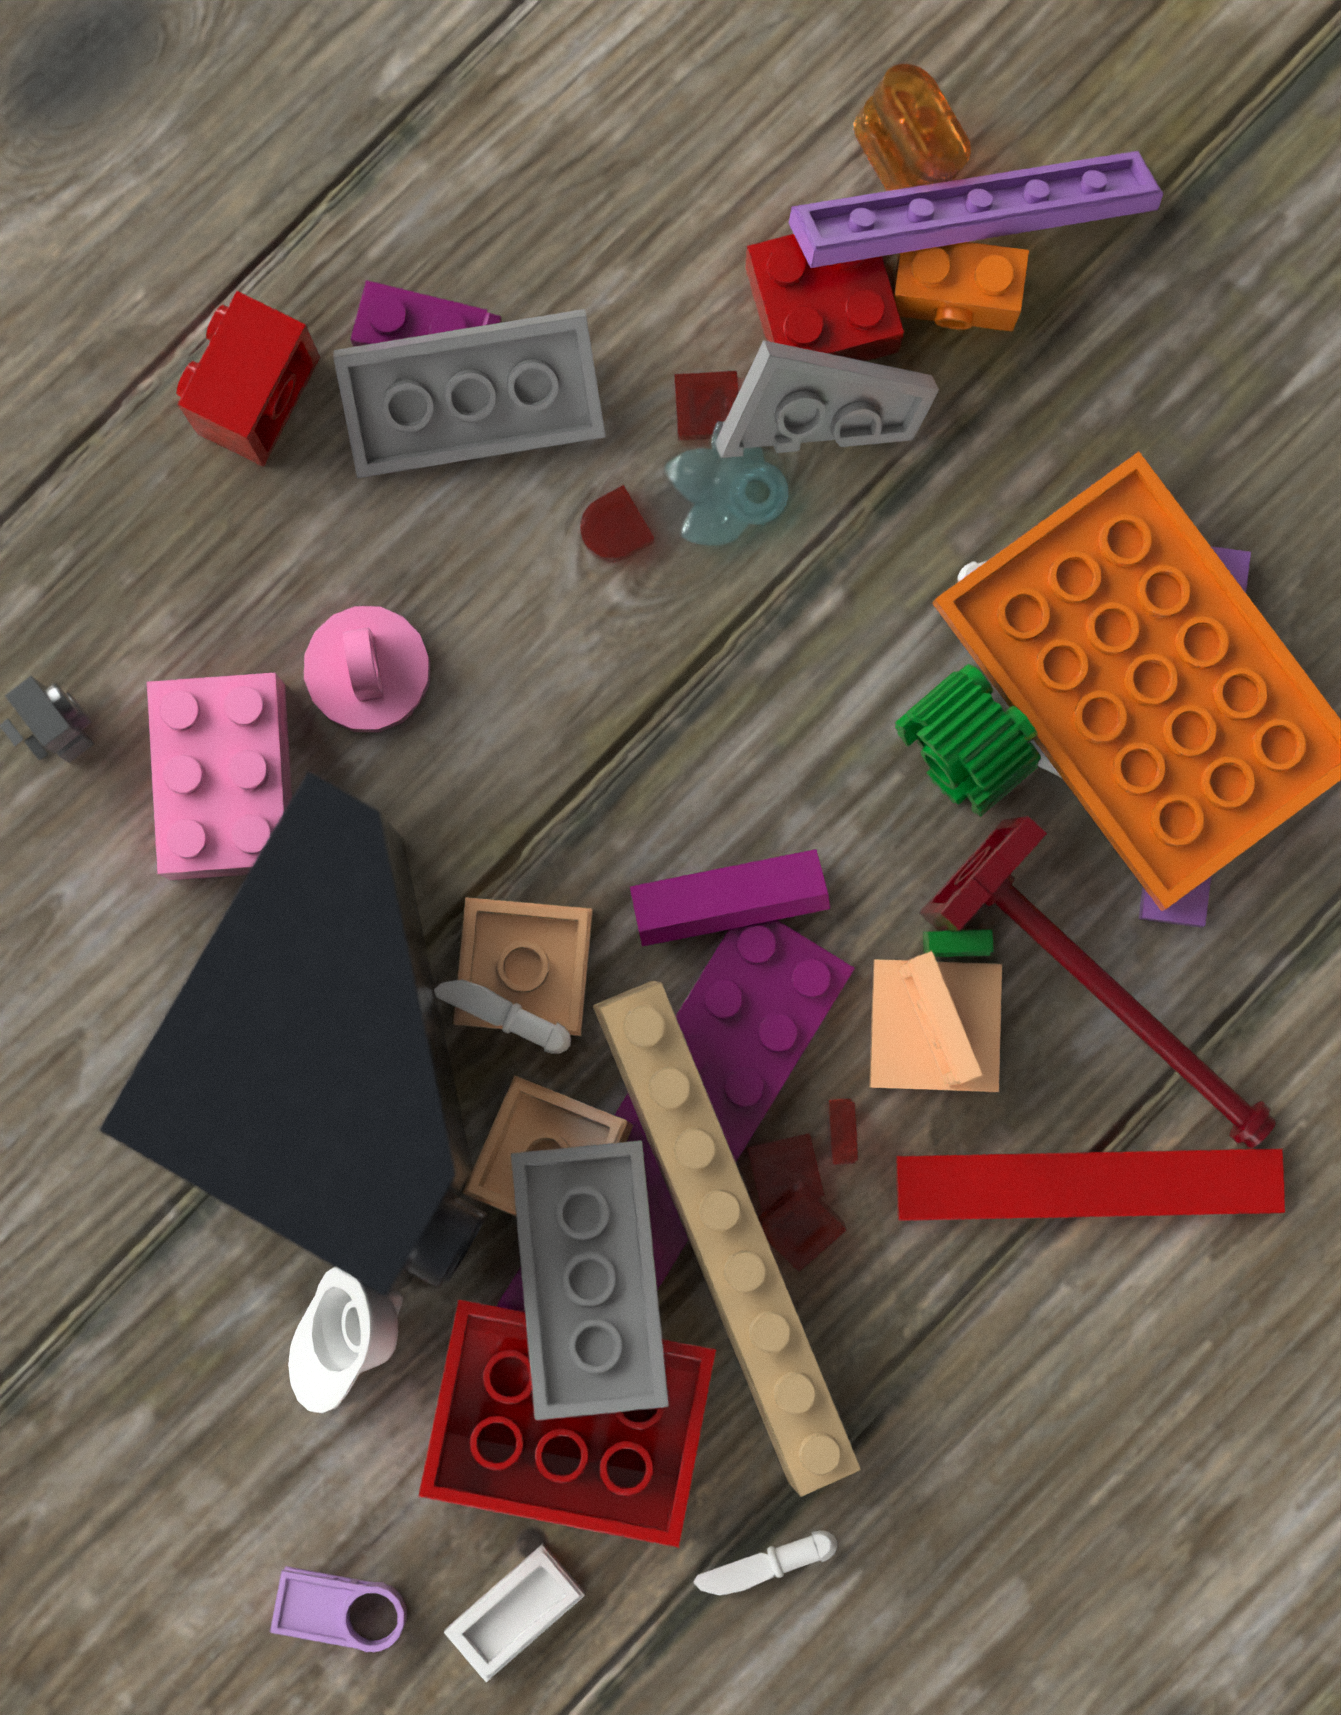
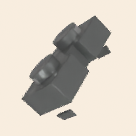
[0,676,94,763]

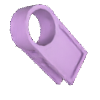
[270,1566,407,1652]

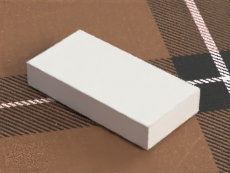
[444,1543,586,1682]

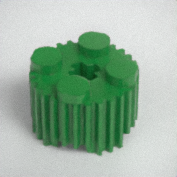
[895,664,1041,818]

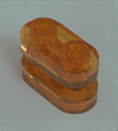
[854,64,971,191]

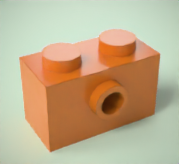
[892,242,1029,332]

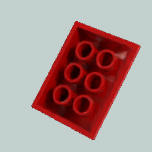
[418,1299,716,1548]

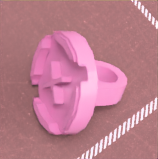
[304,606,430,733]

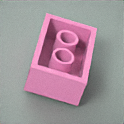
[147,673,292,880]

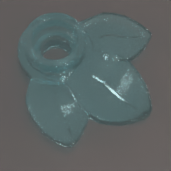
[665,421,789,545]

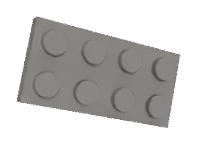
[333,309,606,478]
[511,1140,668,1420]

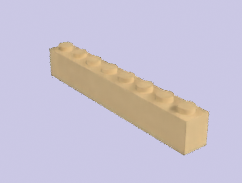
[592,981,861,1496]

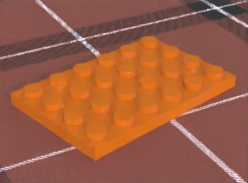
[932,451,1341,911]

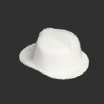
[288,1267,403,1413]

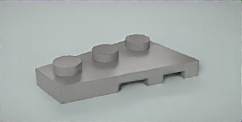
[715,340,939,458]

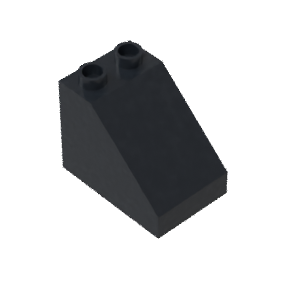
[98,771,487,1297]

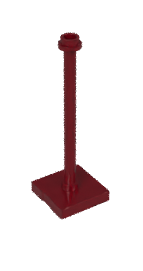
[919,816,1276,1149]

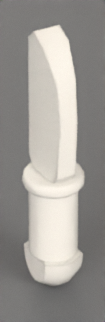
[434,980,571,1054]
[694,1531,838,1596]

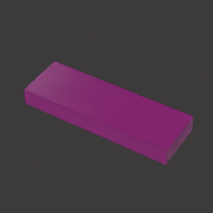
[630,849,830,947]

